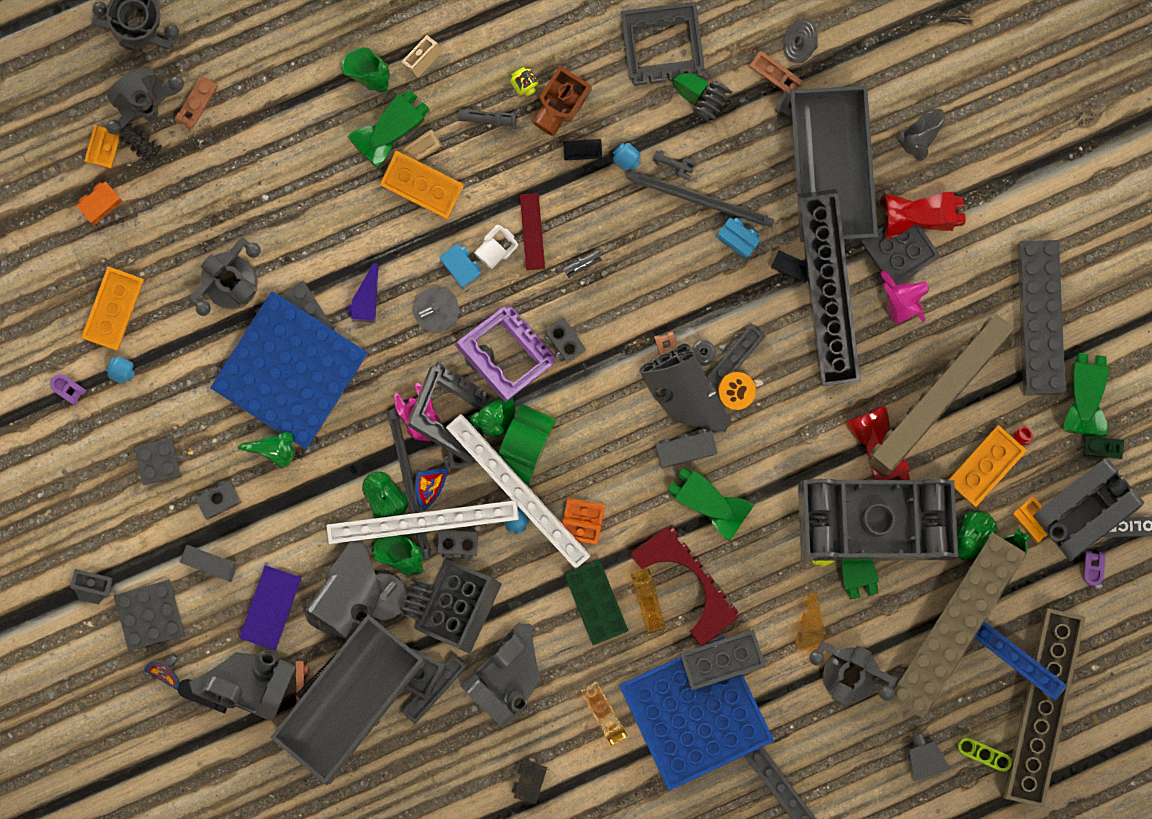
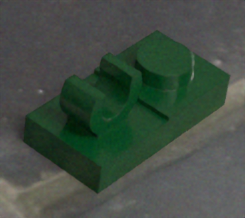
[1083,435,1124,459]

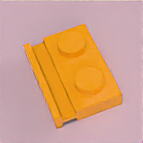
[84,125,122,169]
[1011,496,1048,544]

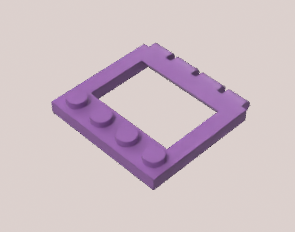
[455,306,556,403]

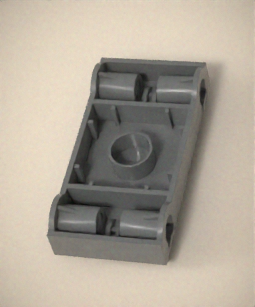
[798,479,958,561]

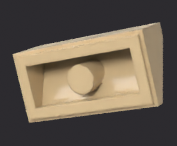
[401,35,443,77]

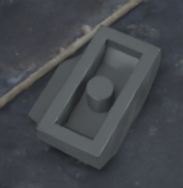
[70,569,113,605]

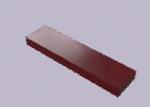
[520,193,545,271]

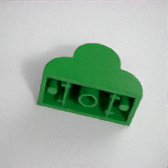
[499,404,557,486]

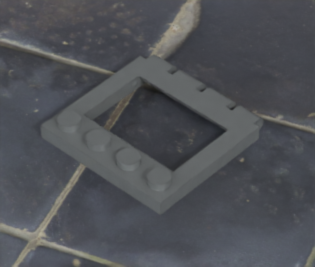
[621,2,705,86]
[407,362,494,463]

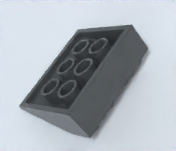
[414,559,502,654]

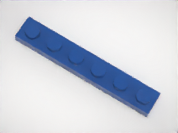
[975,622,1068,701]

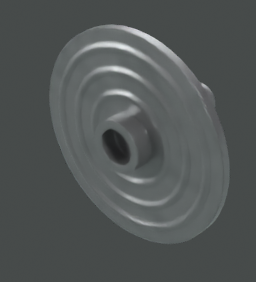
[783,19,818,63]
[413,287,459,333]
[372,574,407,620]

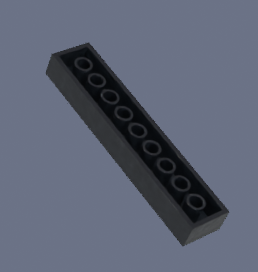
[797,189,861,387]

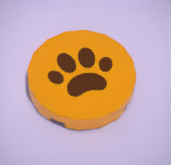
[717,372,756,410]

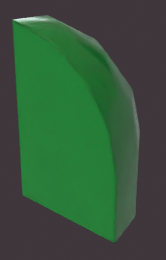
[674,73,709,105]

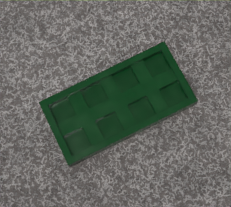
[564,560,629,646]

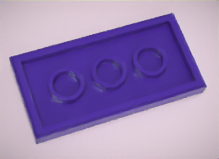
[239,565,302,651]

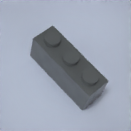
[656,429,718,469]

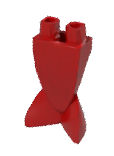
[880,192,966,239]
[845,405,910,480]

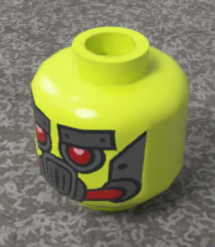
[510,67,539,97]

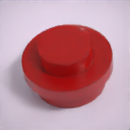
[1014,426,1033,445]

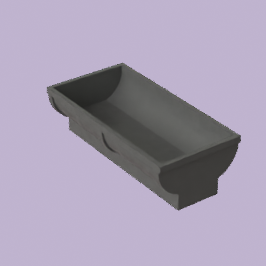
[790,85,878,244]
[270,615,426,785]

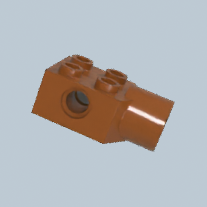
[532,66,592,136]

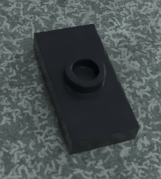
[563,139,602,161]
[771,250,808,284]

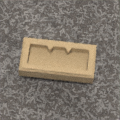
[400,130,442,161]

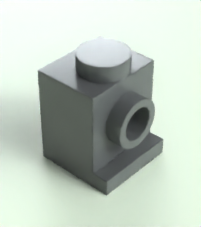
[775,91,792,120]

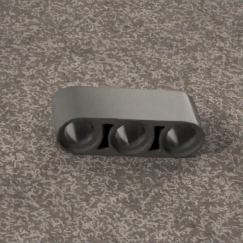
[180,544,238,582]

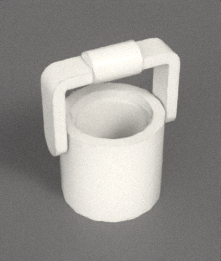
[474,225,518,270]

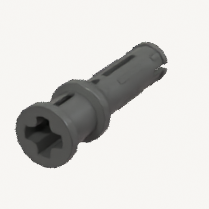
[458,109,517,129]

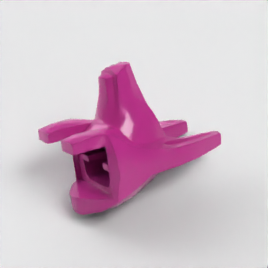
[880,270,929,326]
[394,383,440,441]

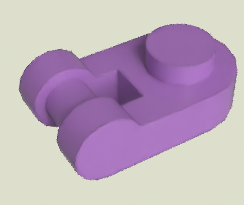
[50,374,86,406]
[1083,551,1105,586]

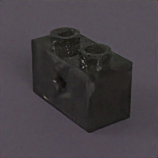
[511,760,548,805]

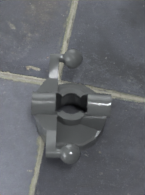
[91,0,180,50]
[106,66,184,135]
[188,237,261,316]
[809,641,897,706]

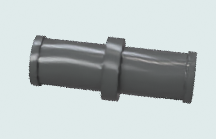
[563,250,602,278]

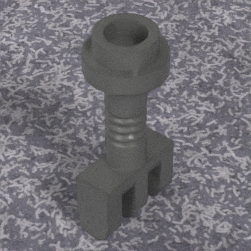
[652,150,696,180]

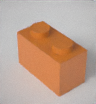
[77,181,123,226]

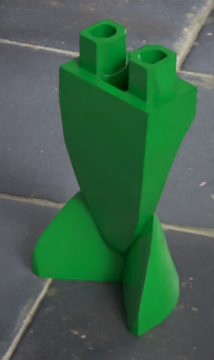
[347,90,430,168]
[1063,353,1109,436]
[667,467,754,542]
[841,561,879,600]

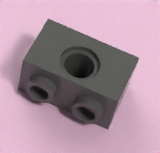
[195,480,242,520]

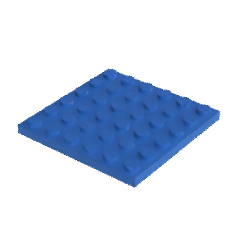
[210,291,368,450]
[619,636,774,791]

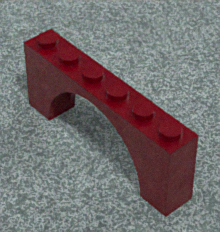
[630,526,739,646]

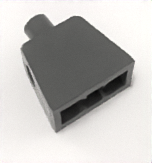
[907,732,950,781]

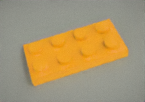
[380,151,465,219]
[81,267,145,351]
[948,425,1027,507]

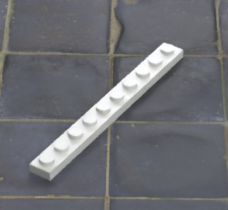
[446,414,590,569]
[326,500,519,544]

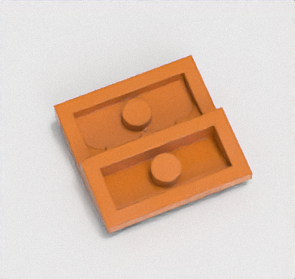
[562,497,605,545]

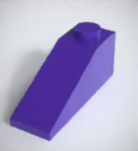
[348,263,379,322]

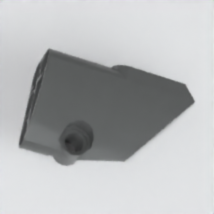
[640,344,731,432]
[305,540,381,644]

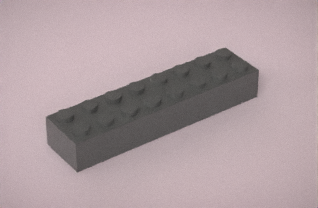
[1017,240,1065,396]

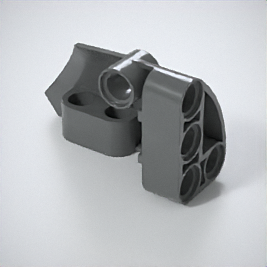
[461,623,541,728]
[189,650,296,722]

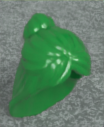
[341,47,390,93]
[470,397,515,437]
[237,432,294,469]
[362,472,408,518]
[957,511,997,561]
[373,534,424,575]

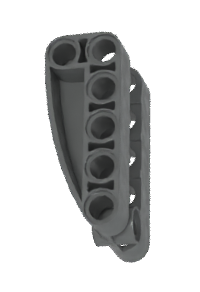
[1033,458,1145,561]

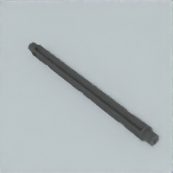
[628,172,774,228]
[388,409,431,560]

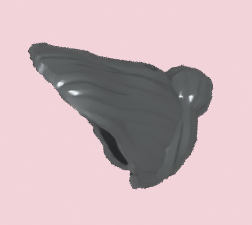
[899,109,945,161]

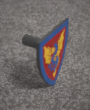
[414,468,448,510]
[145,655,179,691]

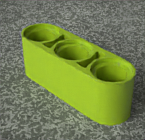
[956,738,1012,771]

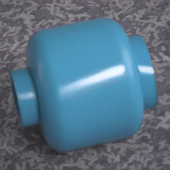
[612,143,641,171]
[105,356,135,384]
[503,507,529,534]

